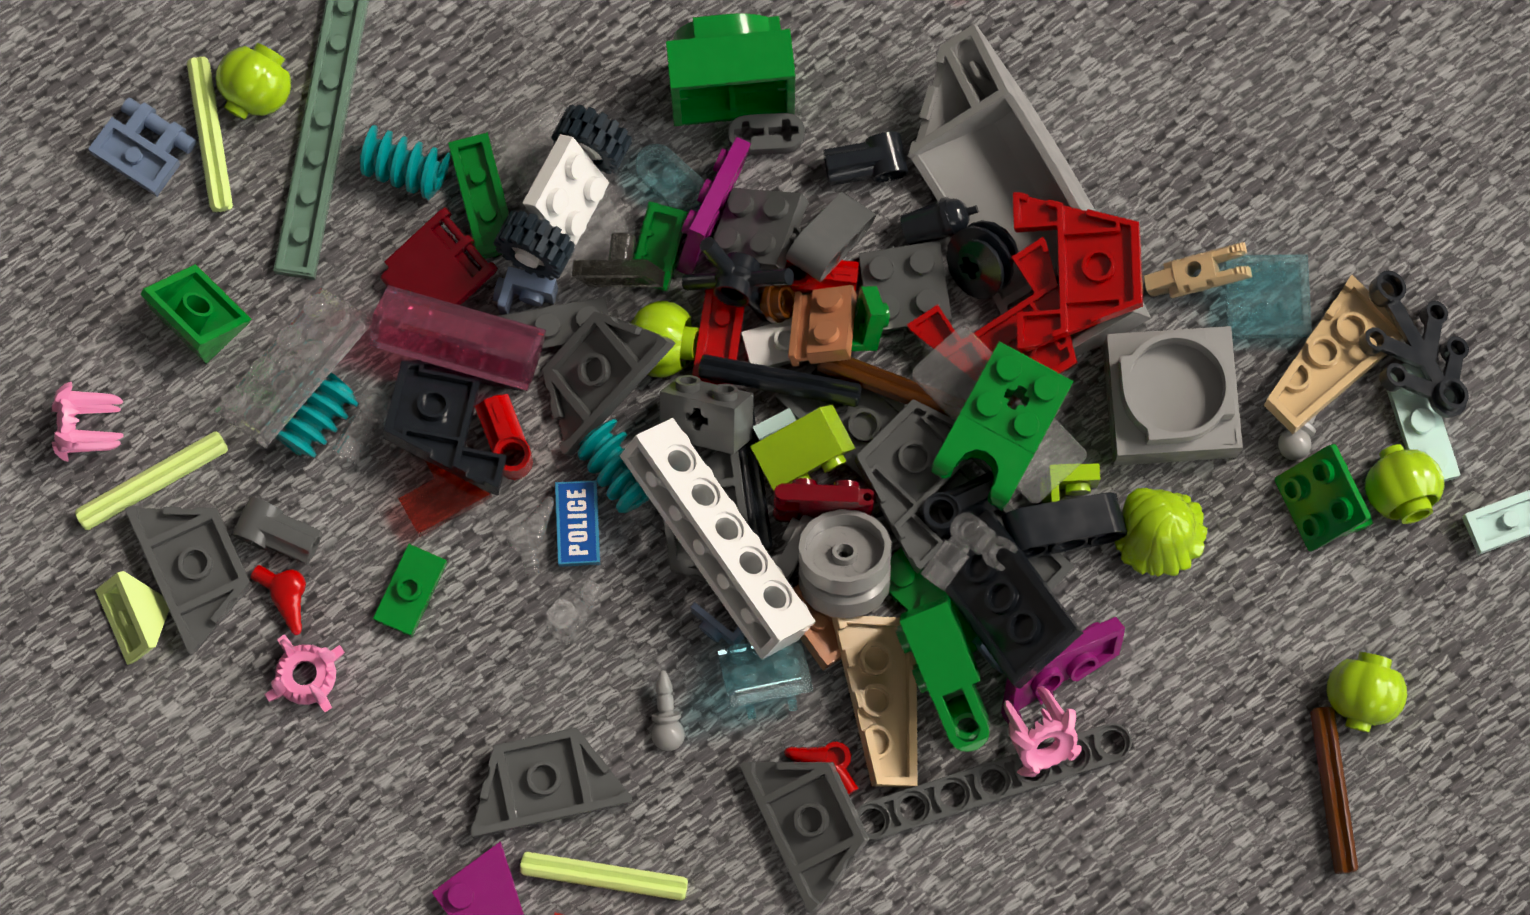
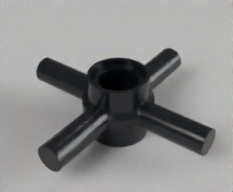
[682,237,794,322]

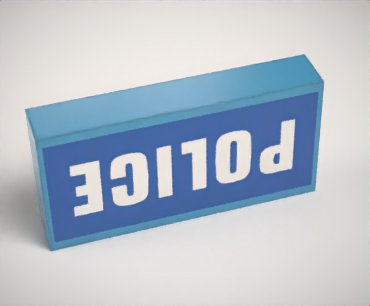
[555,480,601,567]

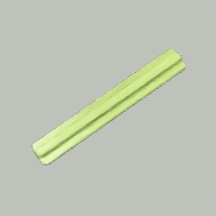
[187,57,233,212]
[75,432,228,530]
[520,852,688,901]

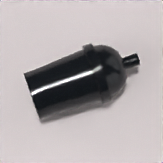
[900,197,979,245]

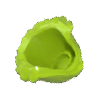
[1115,488,1208,577]

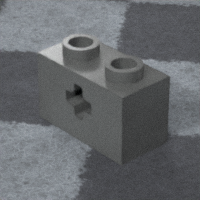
[660,375,753,454]

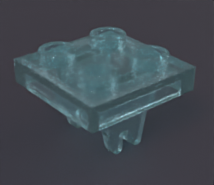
[1224,254,1312,339]
[717,639,813,720]

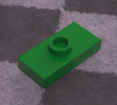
[627,201,689,291]
[373,544,448,637]

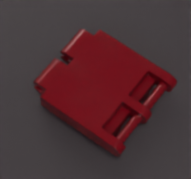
[380,207,498,327]
[773,478,874,523]

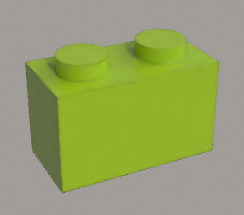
[750,405,856,491]

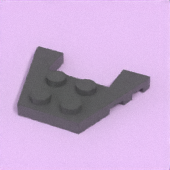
[854,400,994,574]

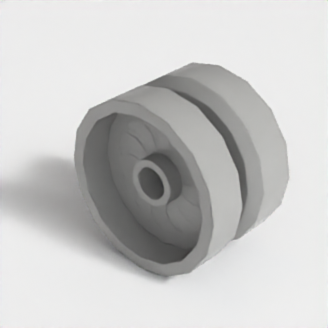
[798,509,892,619]

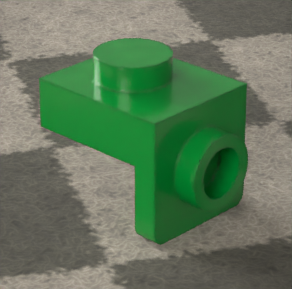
[852,286,890,352]

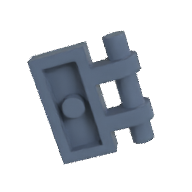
[88,97,197,197]

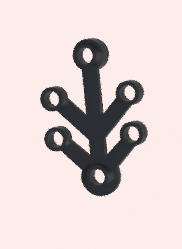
[1359,270,1469,418]

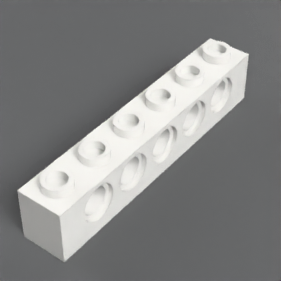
[620,418,816,660]

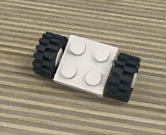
[493,104,632,280]

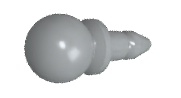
[1278,415,1317,461]
[651,670,685,751]

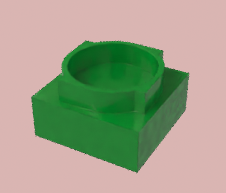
[666,13,796,127]

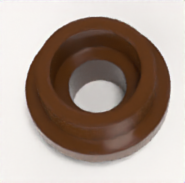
[760,285,795,323]

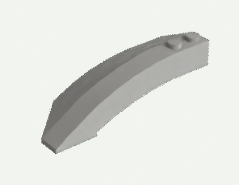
[908,24,1151,356]

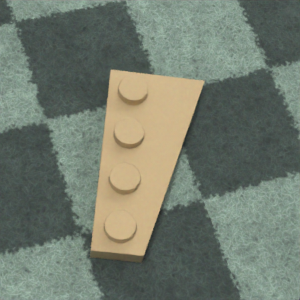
[1264,275,1404,434]
[832,616,917,788]

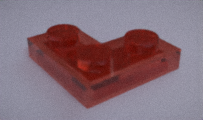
[398,460,493,537]

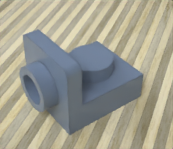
[493,266,558,315]

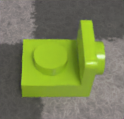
[1039,463,1100,503]

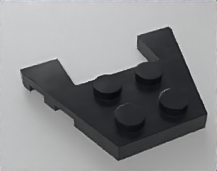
[383,351,531,495]

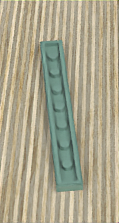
[273,0,369,280]

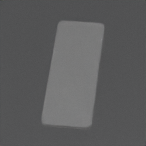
[912,326,1087,503]

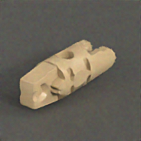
[1144,242,1253,299]

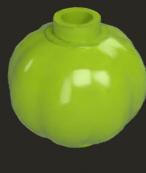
[216,43,291,120]
[629,301,699,378]
[1365,444,1444,524]
[1327,652,1408,733]

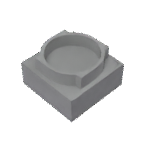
[1102,326,1243,466]

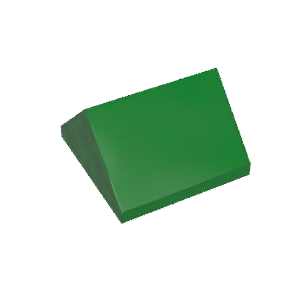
[140,264,252,364]

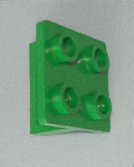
[1275,444,1374,552]

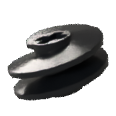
[946,220,1018,299]

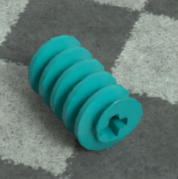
[359,125,451,200]
[269,367,359,458]
[578,419,649,513]

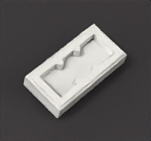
[741,318,792,368]

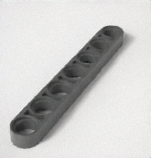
[856,723,1132,842]

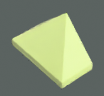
[96,571,169,665]

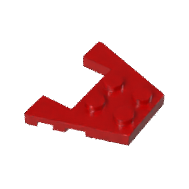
[1013,192,1143,353]
[907,237,1078,407]

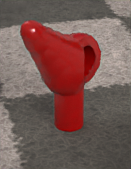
[251,565,306,636]
[784,741,859,796]

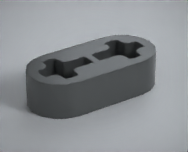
[728,113,805,156]

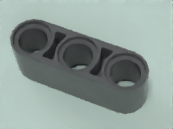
[785,192,876,282]

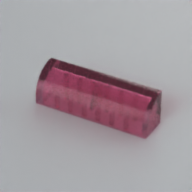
[369,285,546,391]

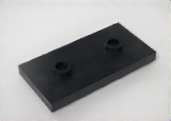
[926,509,1083,689]

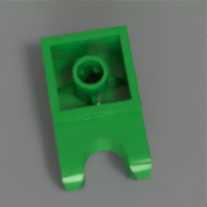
[931,341,1074,510]
[895,595,990,752]

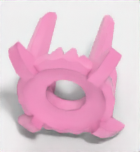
[52,382,123,462]
[264,634,345,712]
[1004,687,1082,777]

